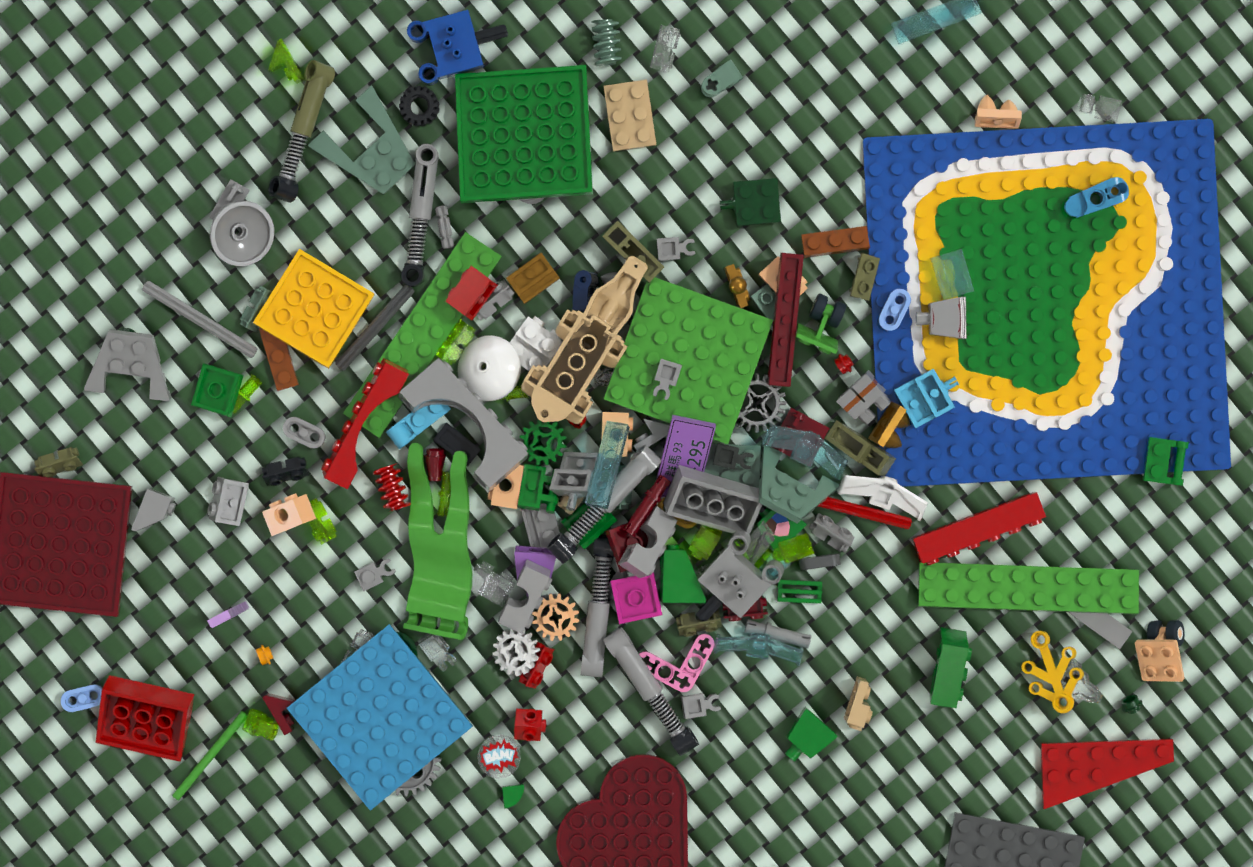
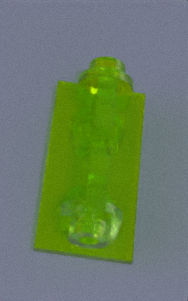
[436,320,476,365]
[309,498,337,545]
[772,533,814,564]

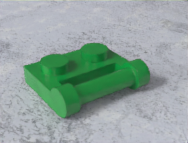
[1143,437,1189,486]
[560,497,617,550]

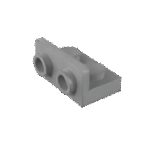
[208,477,249,526]

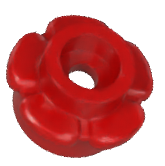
[834,354,854,374]

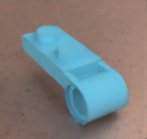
[386,405,451,450]

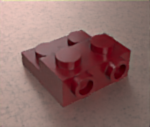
[605,522,661,573]

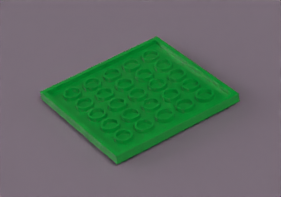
[455,65,593,203]

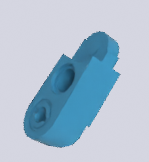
[1064,177,1129,218]

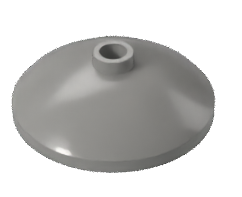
[210,201,274,266]

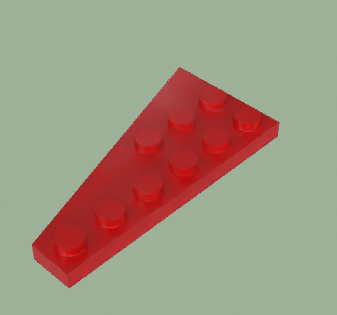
[1041,739,1174,809]

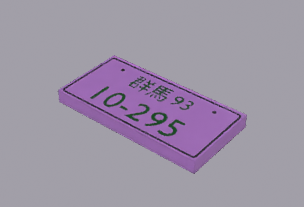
[655,415,716,497]

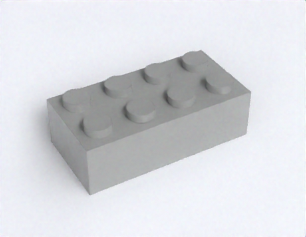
[663,465,762,535]

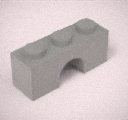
[618,506,678,578]
[498,560,552,634]

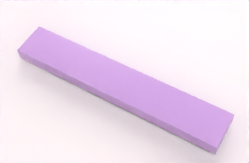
[207,601,250,628]

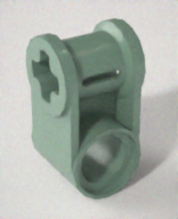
[701,60,744,98]

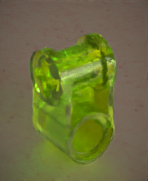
[242,708,278,741]

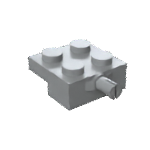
[550,452,605,511]

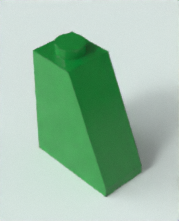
[659,544,706,603]

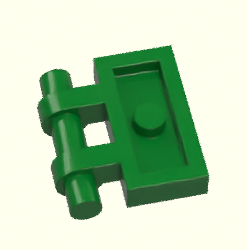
[517,464,559,514]

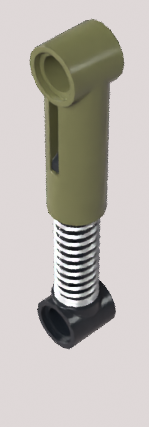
[268,60,335,203]

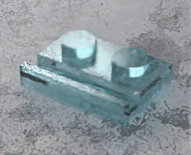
[930,249,974,300]

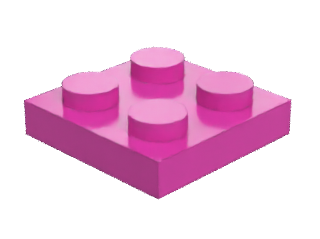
[610,572,663,624]

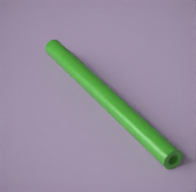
[172,711,248,801]

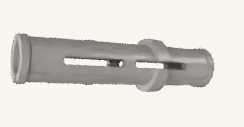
[744,619,811,649]

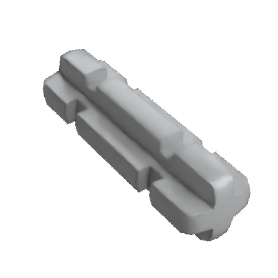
[435,206,454,249]

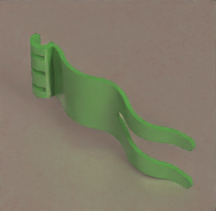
[403,443,472,640]

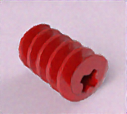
[372,463,411,512]

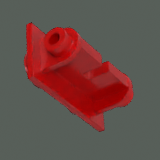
[519,642,555,689]

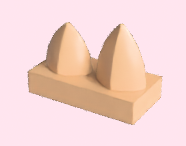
[975,95,1022,129]

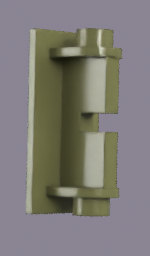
[849,253,880,301]
[34,447,83,477]
[676,609,722,637]

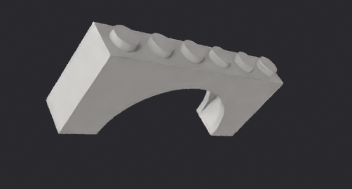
[399,358,528,493]

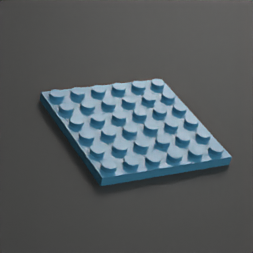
[287,624,473,811]

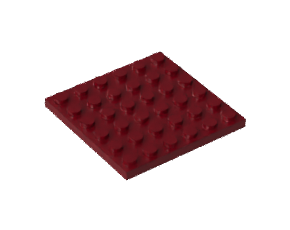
[0,472,133,617]

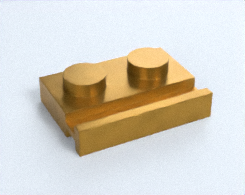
[506,253,560,304]

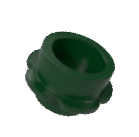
[1121,695,1143,714]

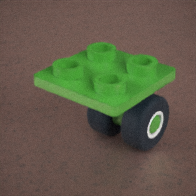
[796,293,846,354]

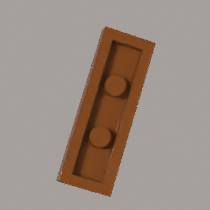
[801,226,870,258]
[259,328,299,391]

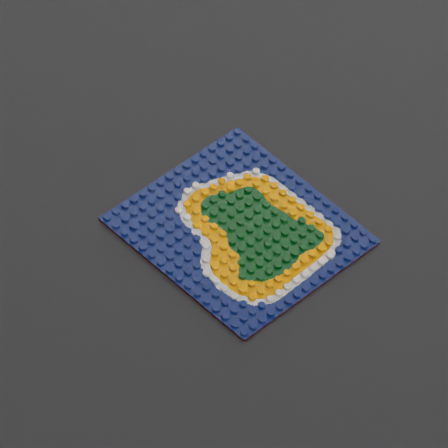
[863,119,1231,487]

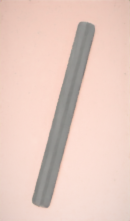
[142,281,258,358]

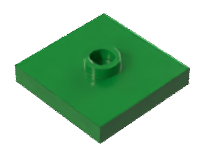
[191,363,244,417]

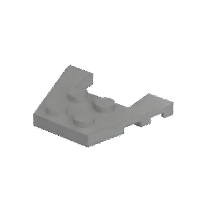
[84,329,171,401]

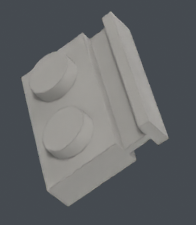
[521,504,560,548]

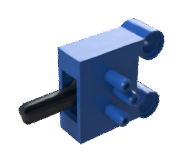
[407,10,508,85]

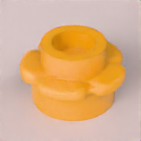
[256,645,274,665]

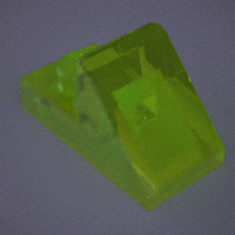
[268,38,304,84]

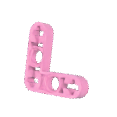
[639,633,714,692]

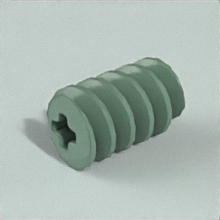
[591,19,622,66]

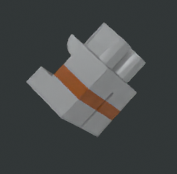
[836,370,891,425]

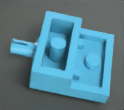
[894,369,959,428]

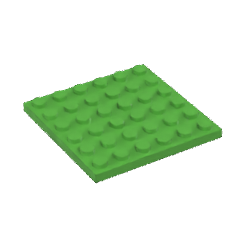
[604,277,773,445]

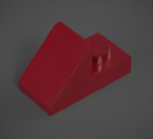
[262,693,296,735]

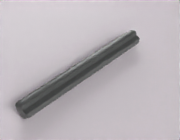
[335,284,414,371]

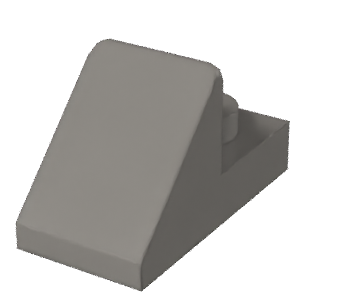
[634,419,670,450]

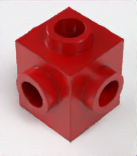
[514,708,546,741]

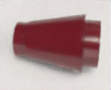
[424,448,446,481]

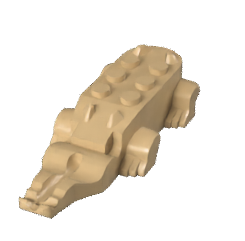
[521,256,648,424]

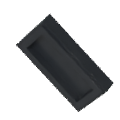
[433,422,481,467]

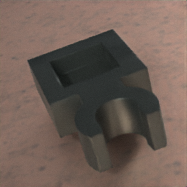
[713,443,754,469]

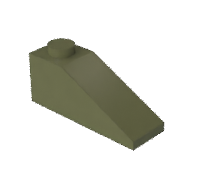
[602,221,664,283]

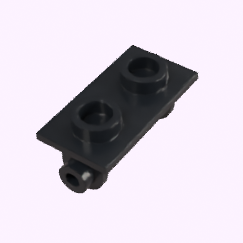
[262,456,309,486]

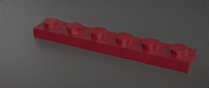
[767,252,804,387]

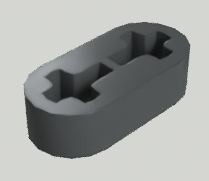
[798,553,841,570]

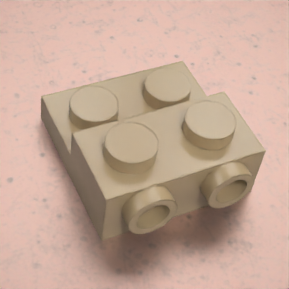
[844,676,873,731]

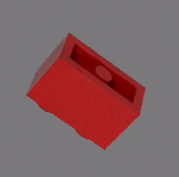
[445,266,498,320]

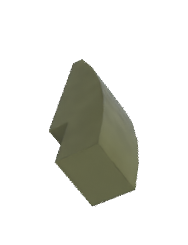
[825,420,896,476]

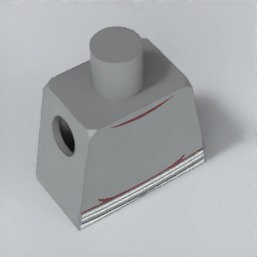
[916,297,967,339]

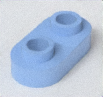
[878,289,911,331]
[61,684,102,712]

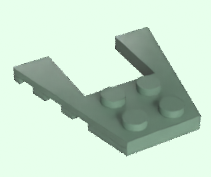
[308,85,415,195]

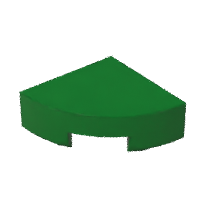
[502,784,524,809]

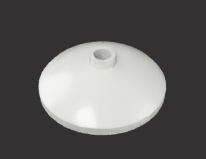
[458,335,521,401]

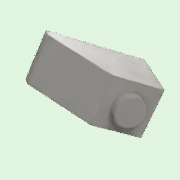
[131,488,176,531]

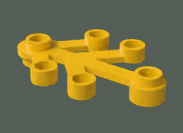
[1021,631,1084,713]

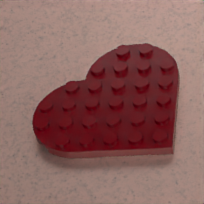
[556,754,688,867]

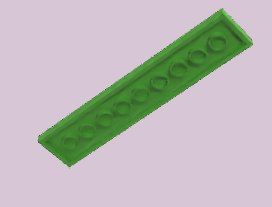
[343,232,502,438]
[918,562,1139,614]

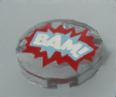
[477,734,521,779]

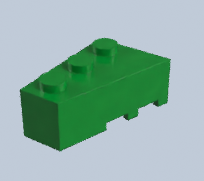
[929,627,972,708]

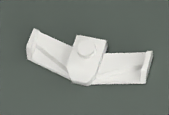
[838,475,928,521]

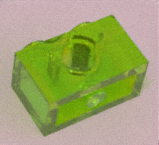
[688,525,722,560]

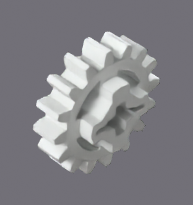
[493,629,540,676]

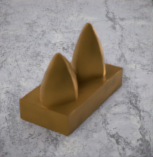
[868,401,910,448]

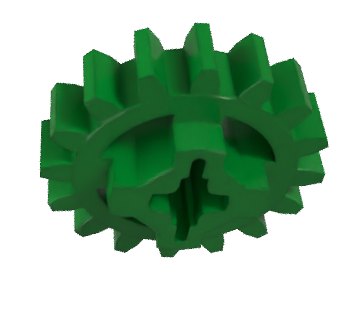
[519,419,567,465]

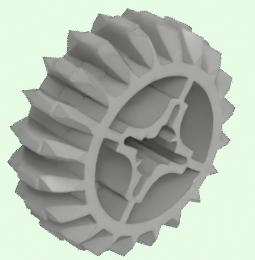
[737,373,787,433]

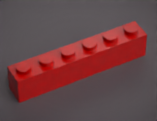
[911,492,1046,566]

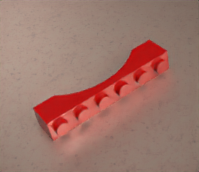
[321,358,409,489]

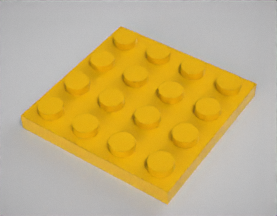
[253,249,375,369]

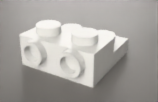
[510,316,563,371]

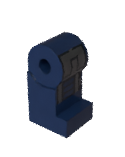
[572,270,599,312]

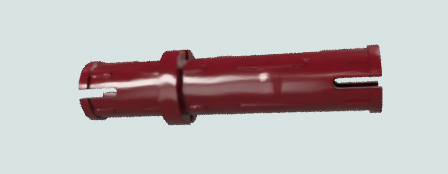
[623,475,671,537]

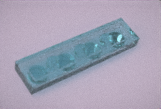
[891,0,982,45]
[585,421,630,509]

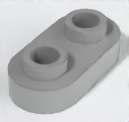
[283,417,326,448]

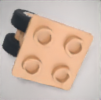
[1135,620,1185,682]

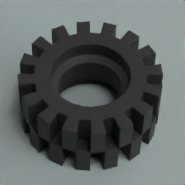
[399,86,440,127]

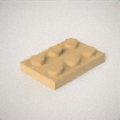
[604,80,656,152]

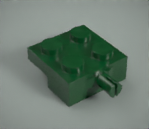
[720,178,781,227]

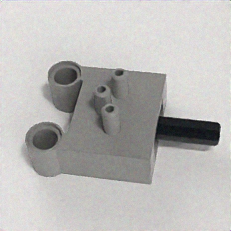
[696,530,784,621]

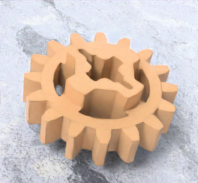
[532,593,579,641]

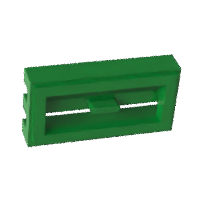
[777,579,822,604]

